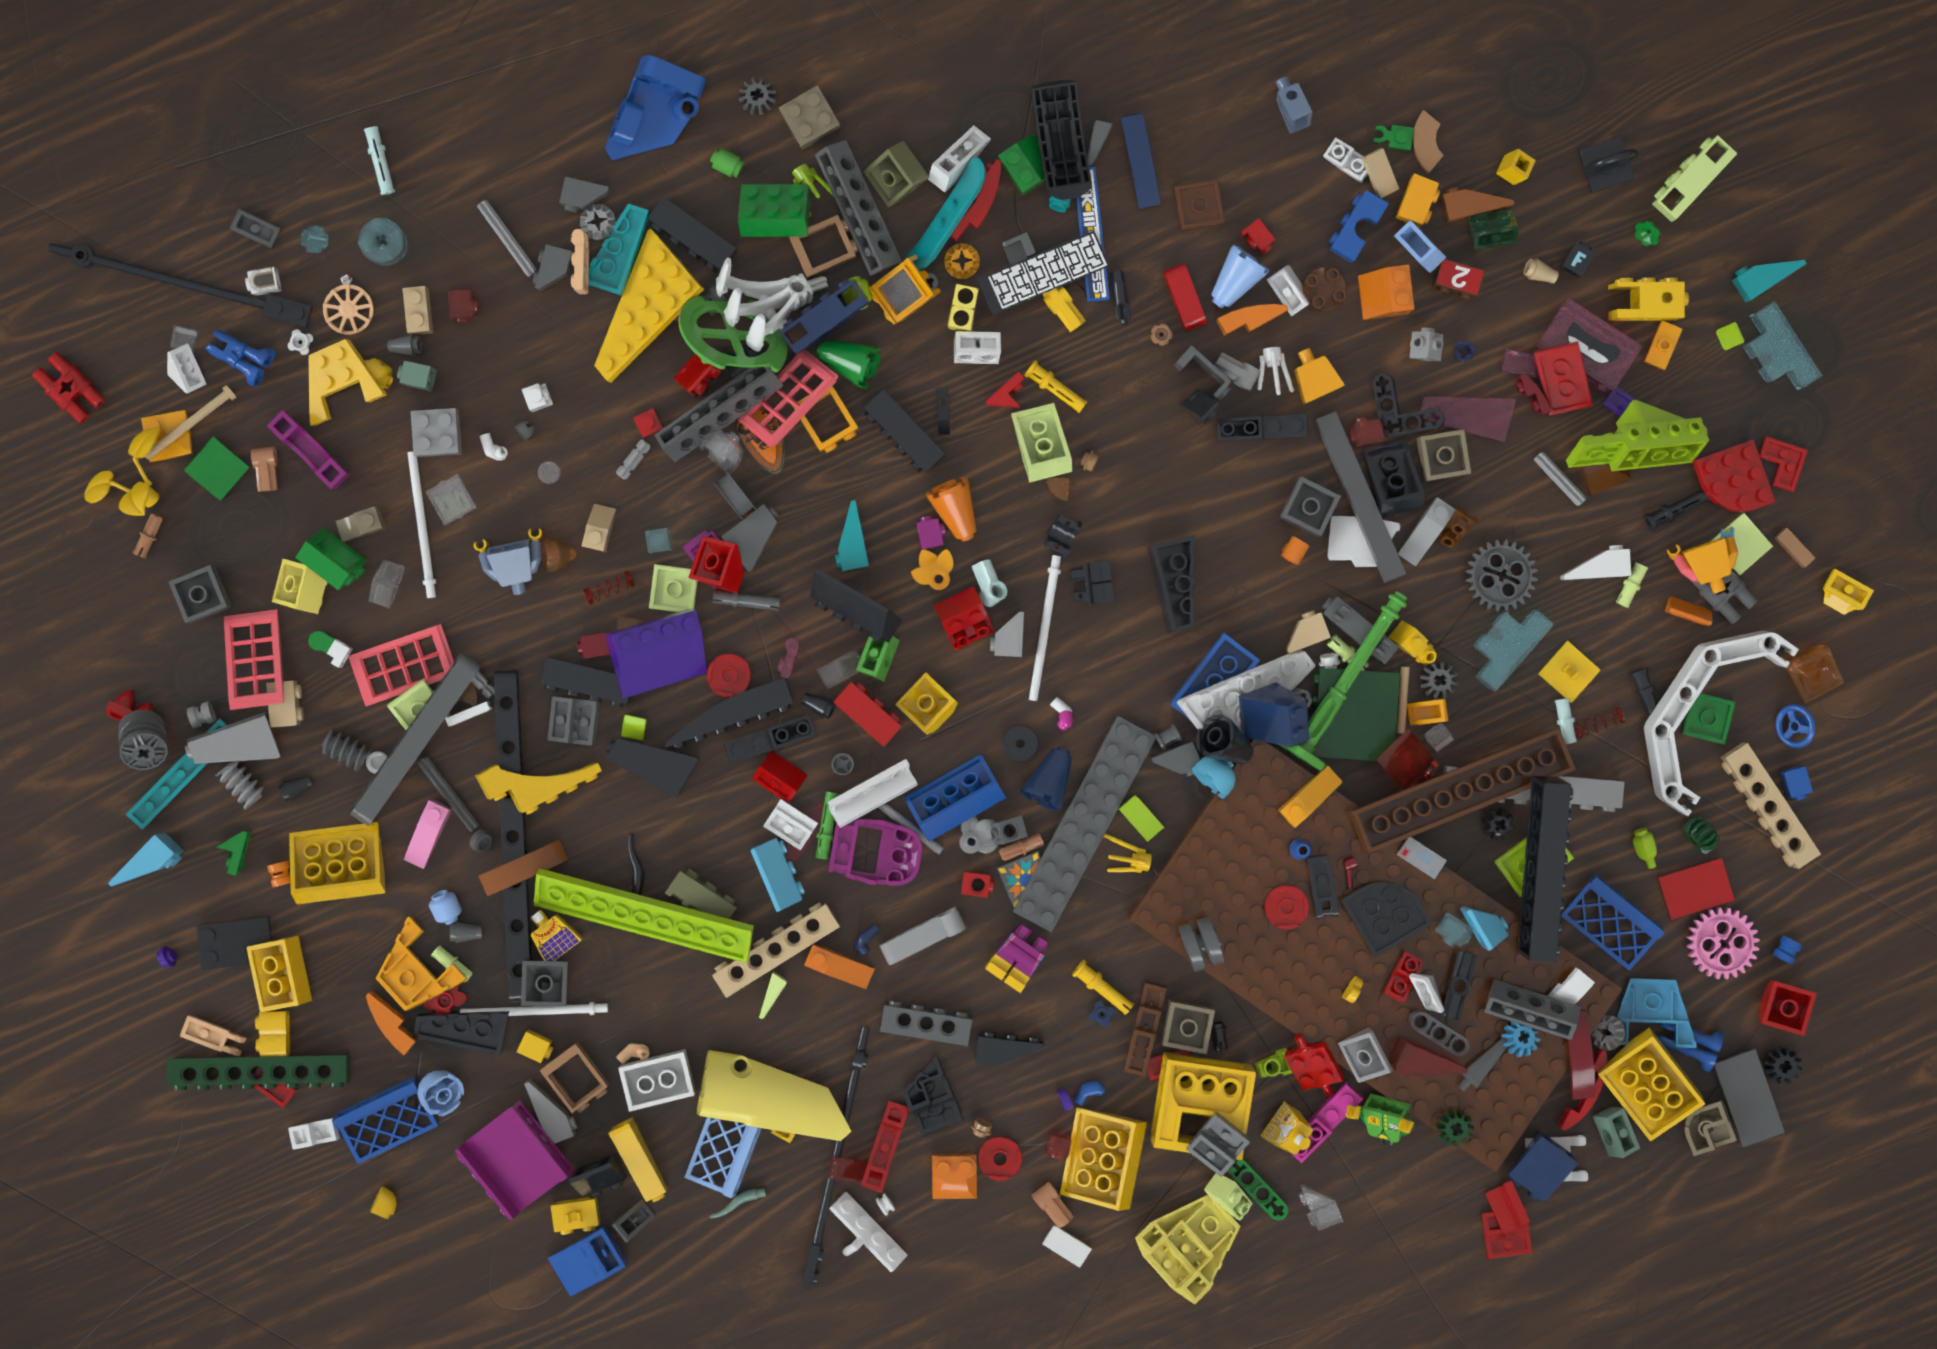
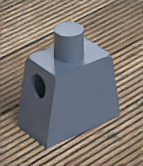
[1276,77,1313,134]

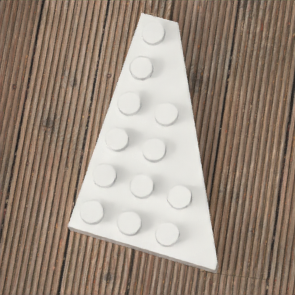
[1176,649,1316,732]

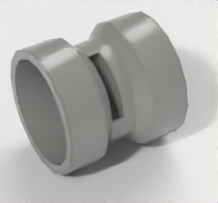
[187,701,216,729]

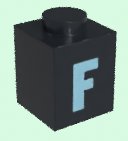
[1559,242,1595,279]

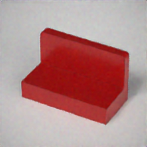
[752,751,807,804]
[1485,1180,1530,1234]

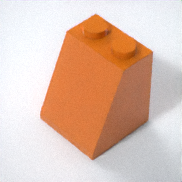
[1358,265,1414,320]

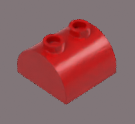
[1758,980,1817,1036]

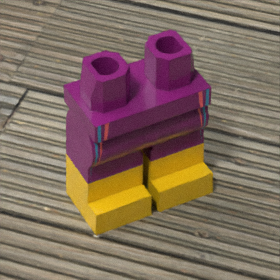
[985,924,1048,993]

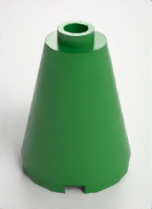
[817,339,881,389]

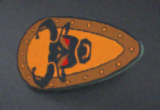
[735,406,785,474]

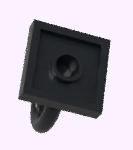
[1578,136,1638,193]

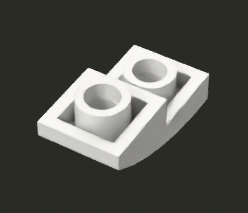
[1323,137,1368,183]
[1548,968,1595,1004]

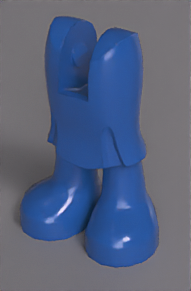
[205,330,276,387]
[1656,1023,1724,1072]

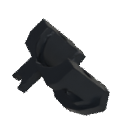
[1044,515,1082,559]

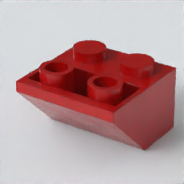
[933,586,995,651]

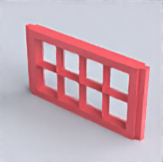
[738,350,838,448]
[224,609,285,710]
[348,624,454,706]

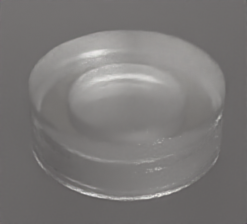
[538,461,561,484]

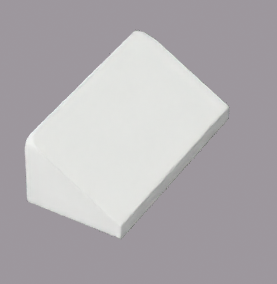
[1267,265,1310,316]

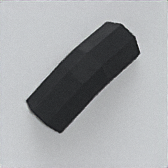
[1031,80,1092,200]

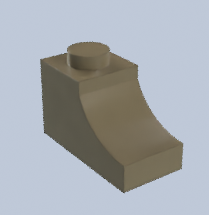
[335,506,386,542]

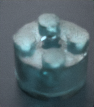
[358,218,407,266]

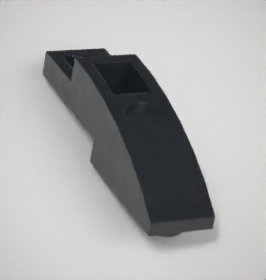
[1217,414,1309,441]
[723,715,816,764]

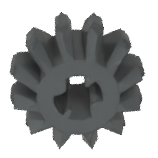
[739,77,776,115]
[1420,661,1458,699]

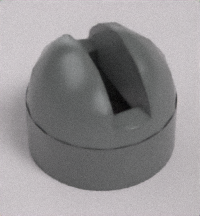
[515,421,534,440]

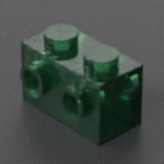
[1468,210,1518,251]

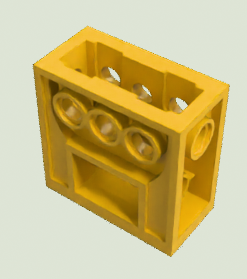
[1150,1052,1256,1160]

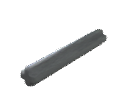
[418,756,480,832]

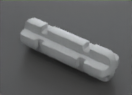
[616,439,651,480]
[471,671,494,698]

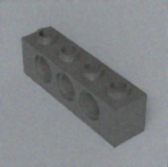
[1484,979,1581,1040]
[880,1000,972,1046]

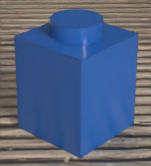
[1779,766,1813,801]

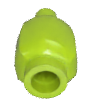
[1633,828,1657,869]

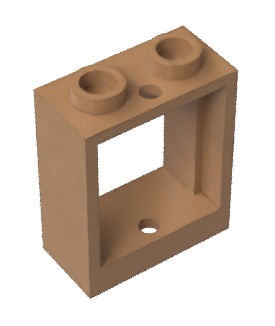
[789,215,858,280]
[540,1041,610,1113]

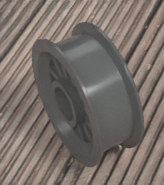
[712,470,756,520]

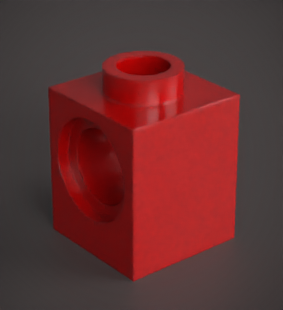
[961,871,994,898]

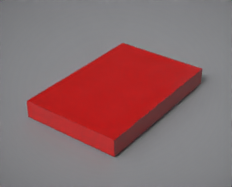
[1534,341,1594,416]
[1657,858,1735,920]

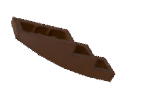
[1124,981,1167,1077]

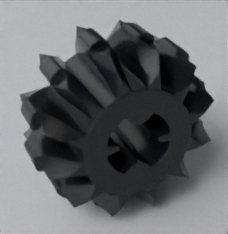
[1764,1047,1802,1085]

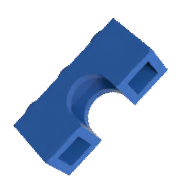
[1329,190,1389,263]

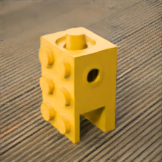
[1608,278,1689,321]

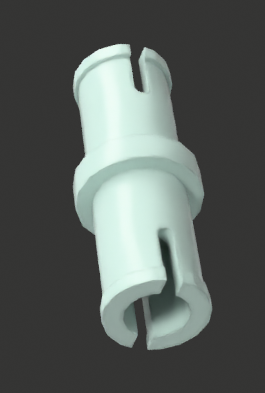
[1555,698,1577,744]

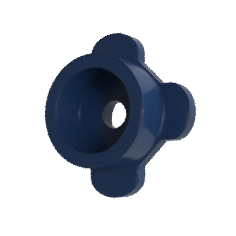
[1089,1001,1115,1027]

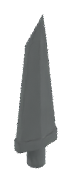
[1458,1038,1508,1092]

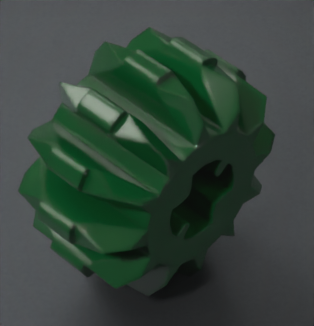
[1683,815,1720,854]
[1436,1108,1475,1147]

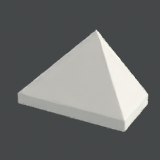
[167,343,206,393]
[1409,973,1444,1013]

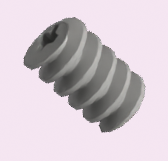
[216,761,264,810]

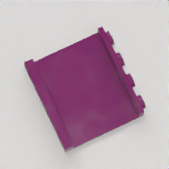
[455,1100,575,1221]

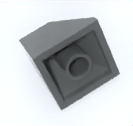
[521,961,568,1007]

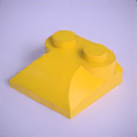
[895,672,958,735]

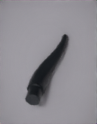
[628,833,644,895]

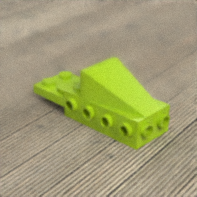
[1566,400,1709,471]

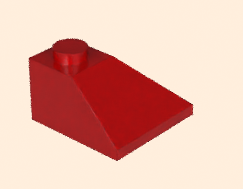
[688,536,744,594]

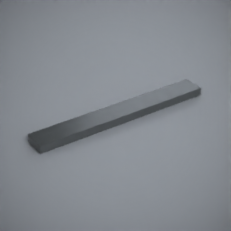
[1314,412,1406,583]

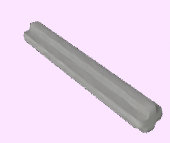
[477,200,537,277]

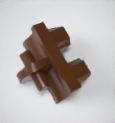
[1439,507,1477,548]

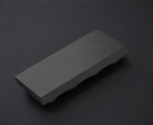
[1713,1048,1785,1147]

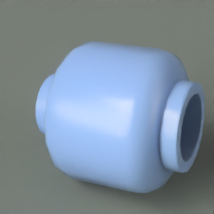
[429,890,462,925]

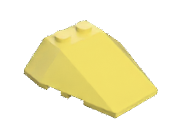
[1135,1195,1240,1304]

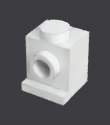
[522,383,553,412]

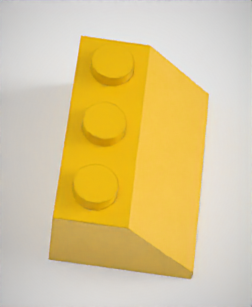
[246,936,312,1012]

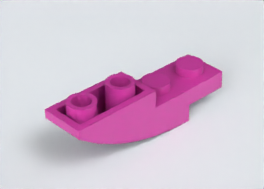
[1291,1082,1363,1163]

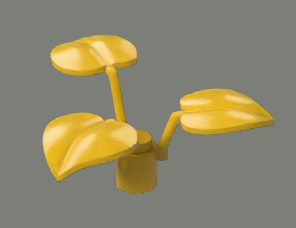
[84,427,161,516]

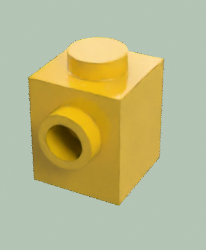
[1496,149,1536,185]

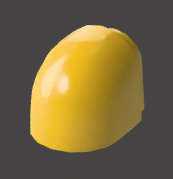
[370,1186,397,1219]

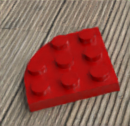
[1692,439,1775,512]

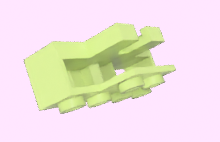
[1652,135,1737,222]

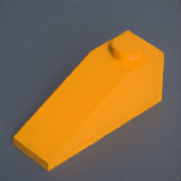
[1278,765,1342,828]

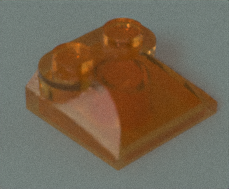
[1786,645,1844,704]

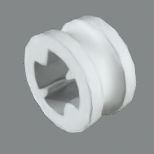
[876,1193,896,1216]

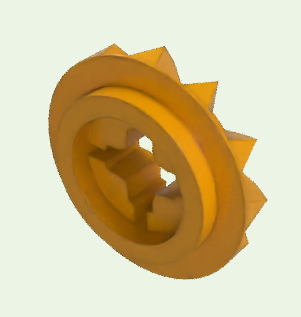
[944,243,980,279]

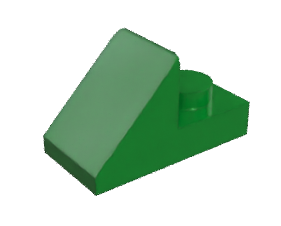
[217,830,252,876]

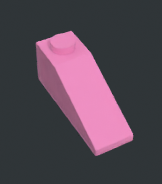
[403,799,452,869]

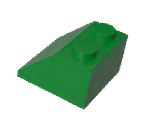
[997,134,1045,196]

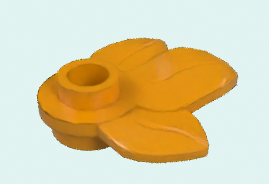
[911,549,953,590]

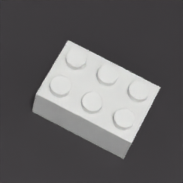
[618,1049,696,1112]

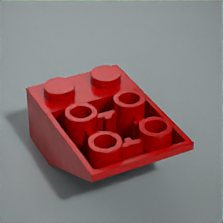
[673,354,724,398]

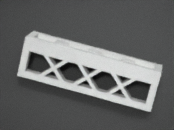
[828,759,917,828]

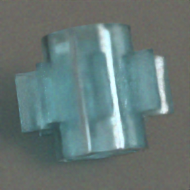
[300,225,328,253]

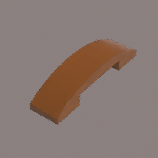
[478,840,568,896]

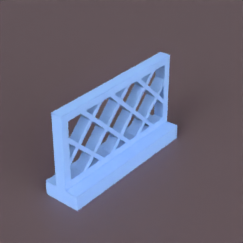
[684,1117,762,1198]

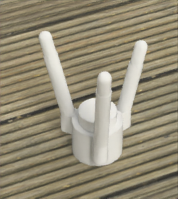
[1257,347,1294,395]

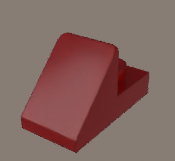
[985,372,1025,408]

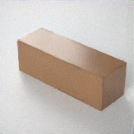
[1774,528,1815,568]

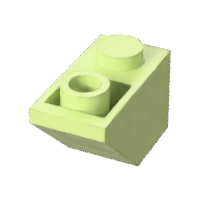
[1204,1173,1253,1221]

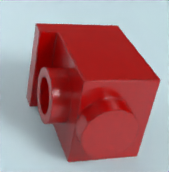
[1239,218,1275,255]

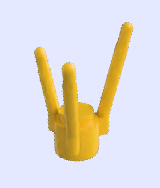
[1103,833,1152,873]

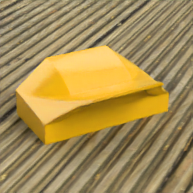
[1823,569,1874,615]

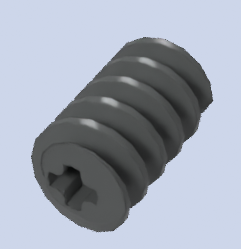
[322,728,372,772]

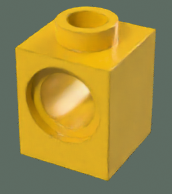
[517,1029,553,1063]

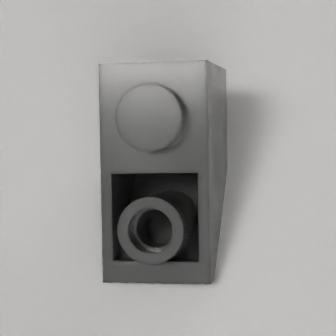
[533,245,573,291]

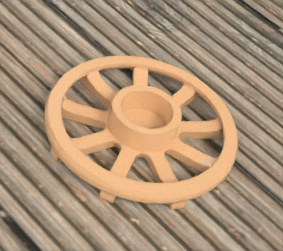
[323,284,374,335]

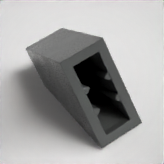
[721,504,778,573]

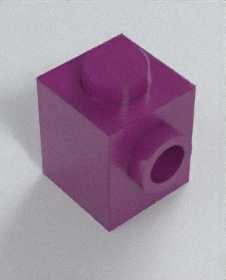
[916,515,946,550]

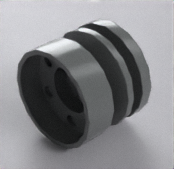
[118,710,168,770]

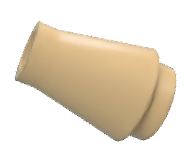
[1524,258,1559,284]

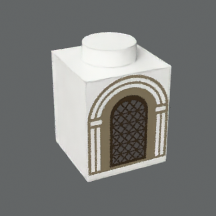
[245,267,282,296]

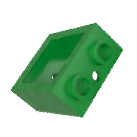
[295,528,367,590]

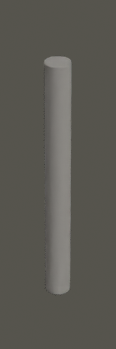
[877,803,944,855]

